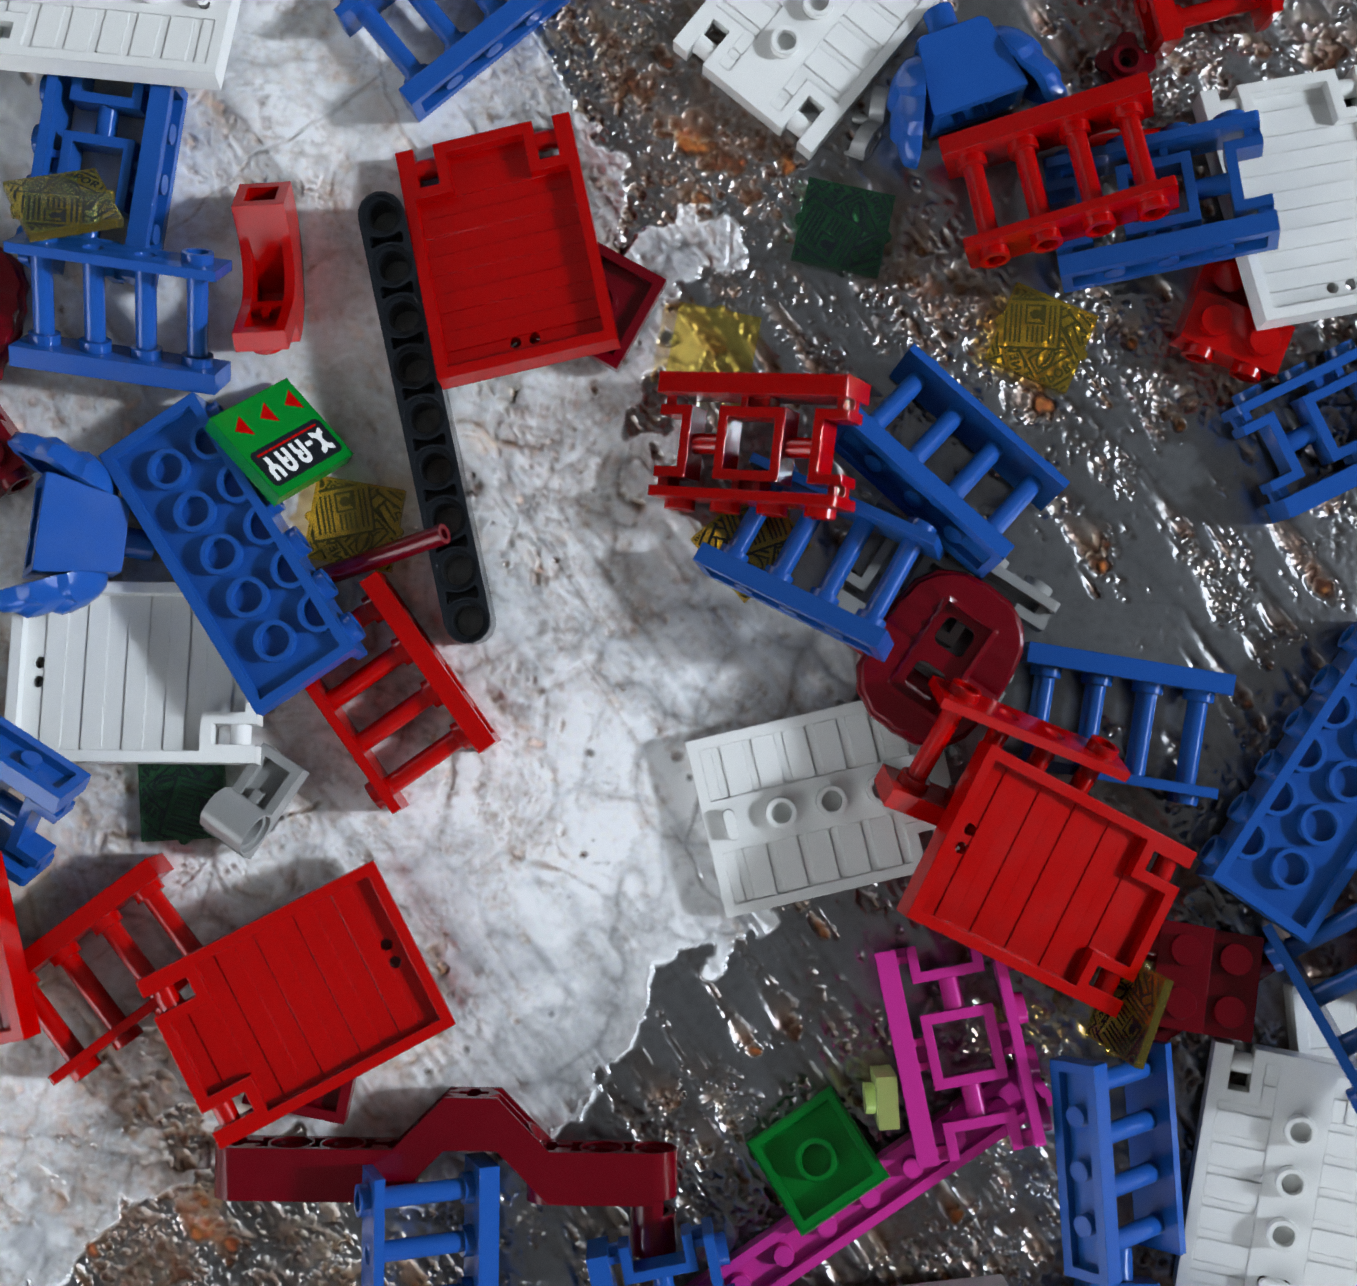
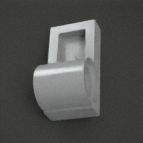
[199,742,310,859]

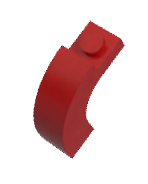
[231,181,305,355]

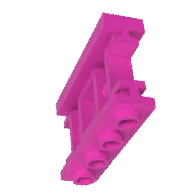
[874,946,1053,1169]

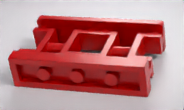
[647,371,871,521]

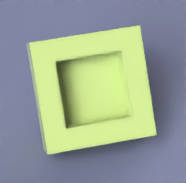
[862,1064,900,1131]

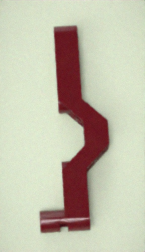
[214,1087,678,1259]

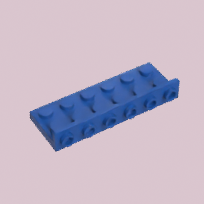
[98,392,368,716]
[1195,621,1357,944]

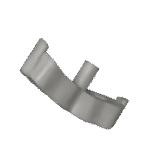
[844,82,890,161]

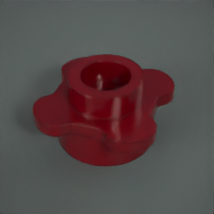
[1094,31,1156,83]

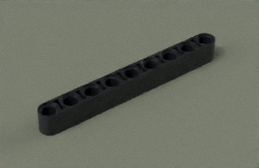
[358,191,496,645]

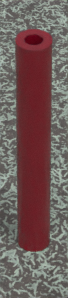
[316,523,451,584]

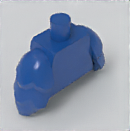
[886,2,1068,170]
[0,432,155,618]

